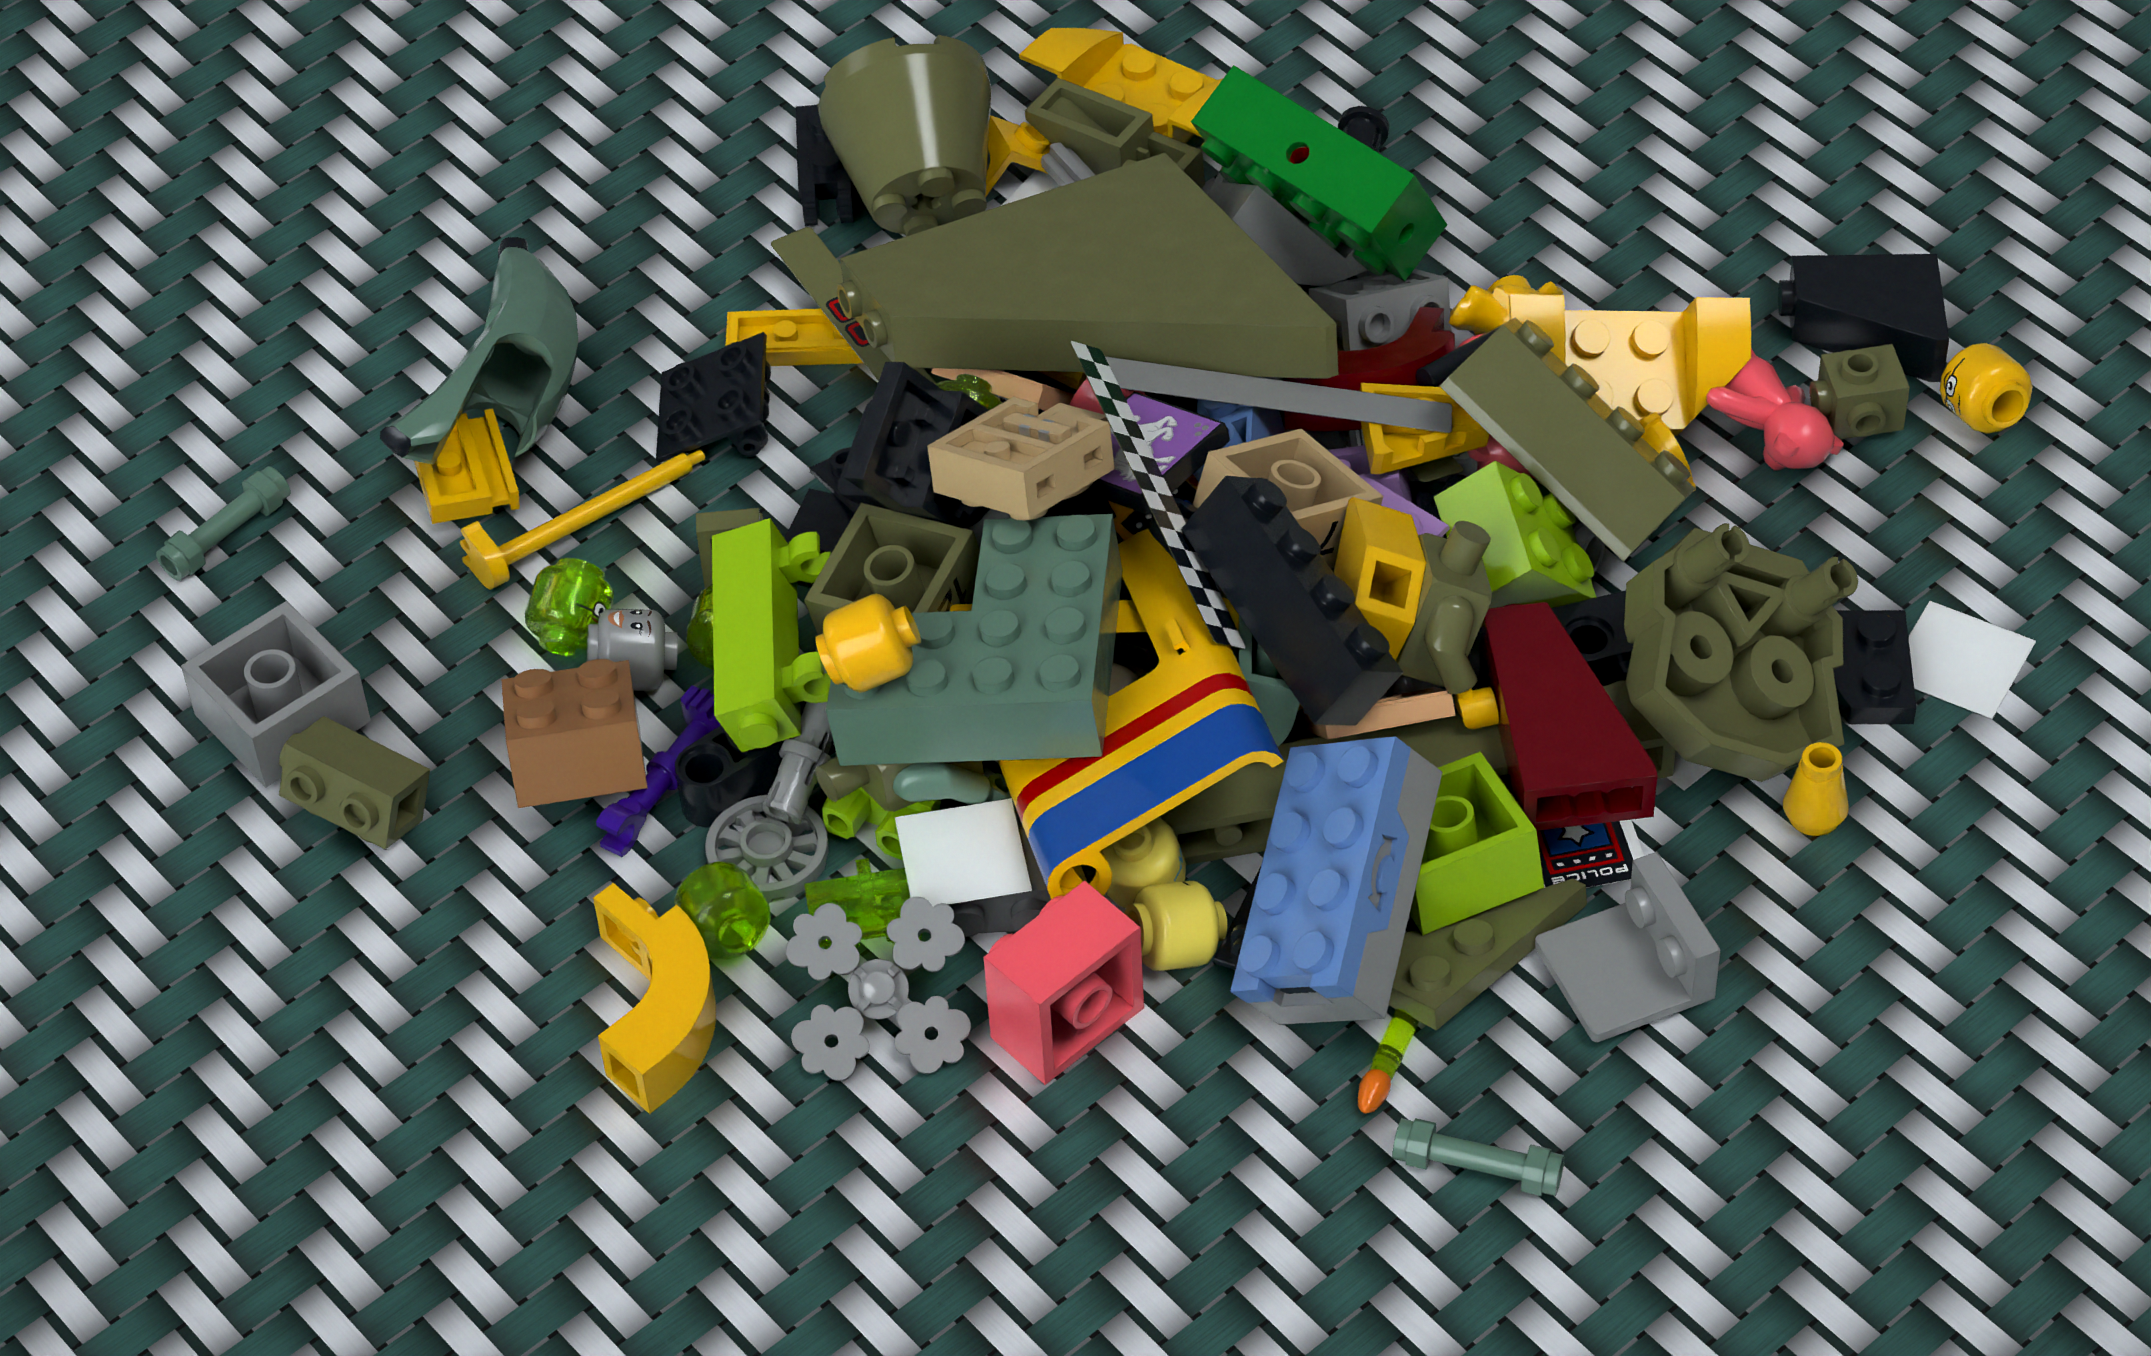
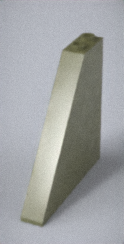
[837,153,1338,379]

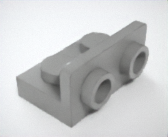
[1309,269,1452,351]

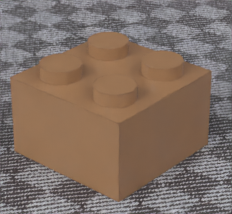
[501,659,647,808]

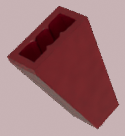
[1480,602,1658,831]

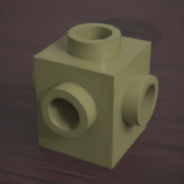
[1809,344,1910,439]

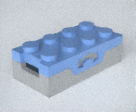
[1230,736,1442,1025]

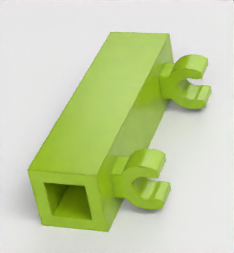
[712,518,831,752]

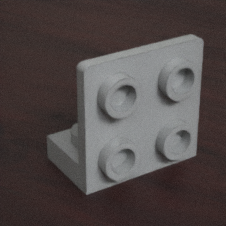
[1535,851,1720,1042]

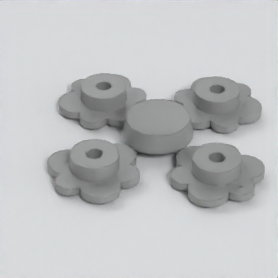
[786,897,971,1081]

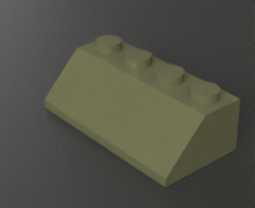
[1440,317,1696,562]

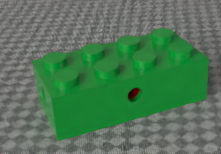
[1191,65,1447,282]

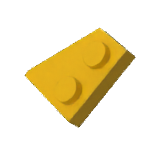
[1359,383,1489,474]

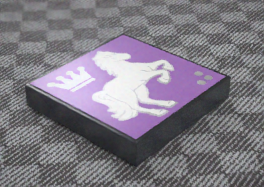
[1084,391,1230,515]

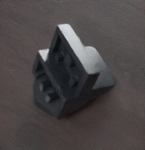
[837,362,991,528]

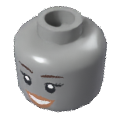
[587,609,678,691]

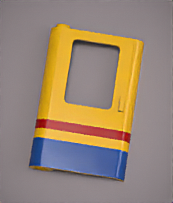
[998,529,1284,899]

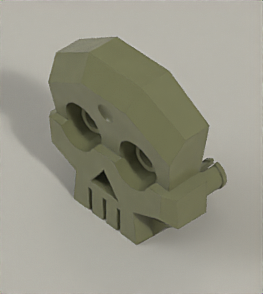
[1624,523,1858,782]

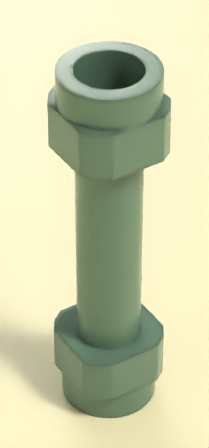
[156,466,291,581]
[1392,1118,1565,1196]

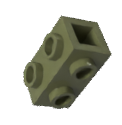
[279,716,430,850]

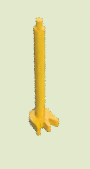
[460,449,705,590]

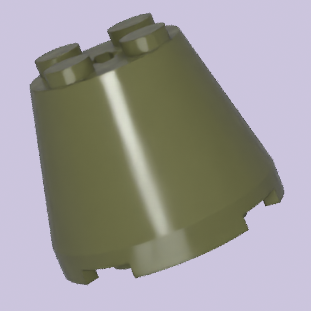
[817,35,991,236]

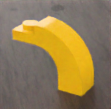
[593,883,716,1114]

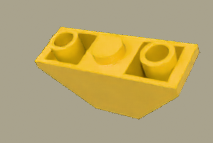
[1334,497,1426,661]

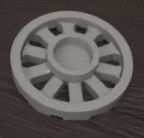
[705,795,829,903]

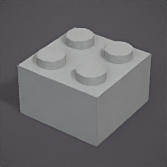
[181,601,371,788]

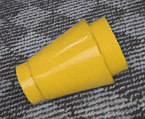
[1783,742,1849,836]

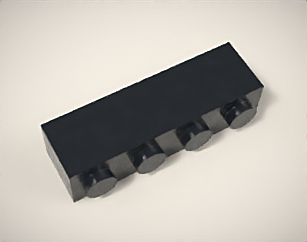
[1180,476,1403,725]

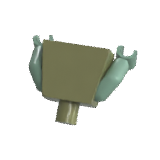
[815,749,1016,812]

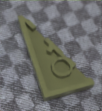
[1389,879,1587,1030]

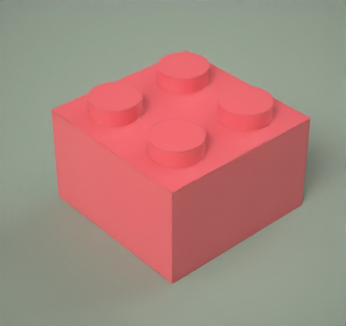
[983,881,1144,1085]

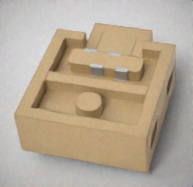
[927,397,1115,521]

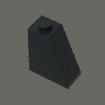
[1778,254,1949,382]

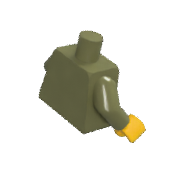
[1396,521,1499,730]

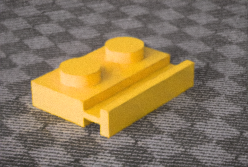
[414,408,520,524]

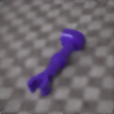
[596,685,721,857]

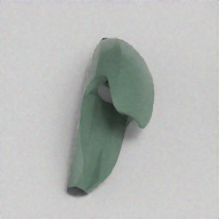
[380,237,578,464]

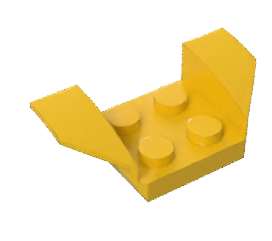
[1019,28,1223,143]
[1509,294,1751,436]

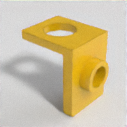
[985,115,1052,198]

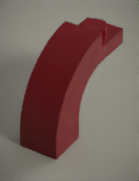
[1283,307,1455,431]

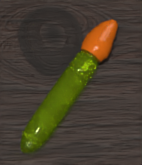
[1358,1008,1420,1114]

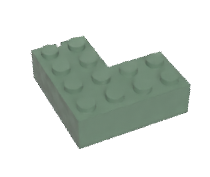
[826,514,1123,766]

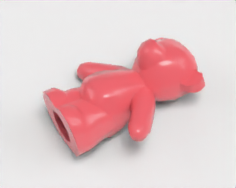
[1706,348,1844,471]

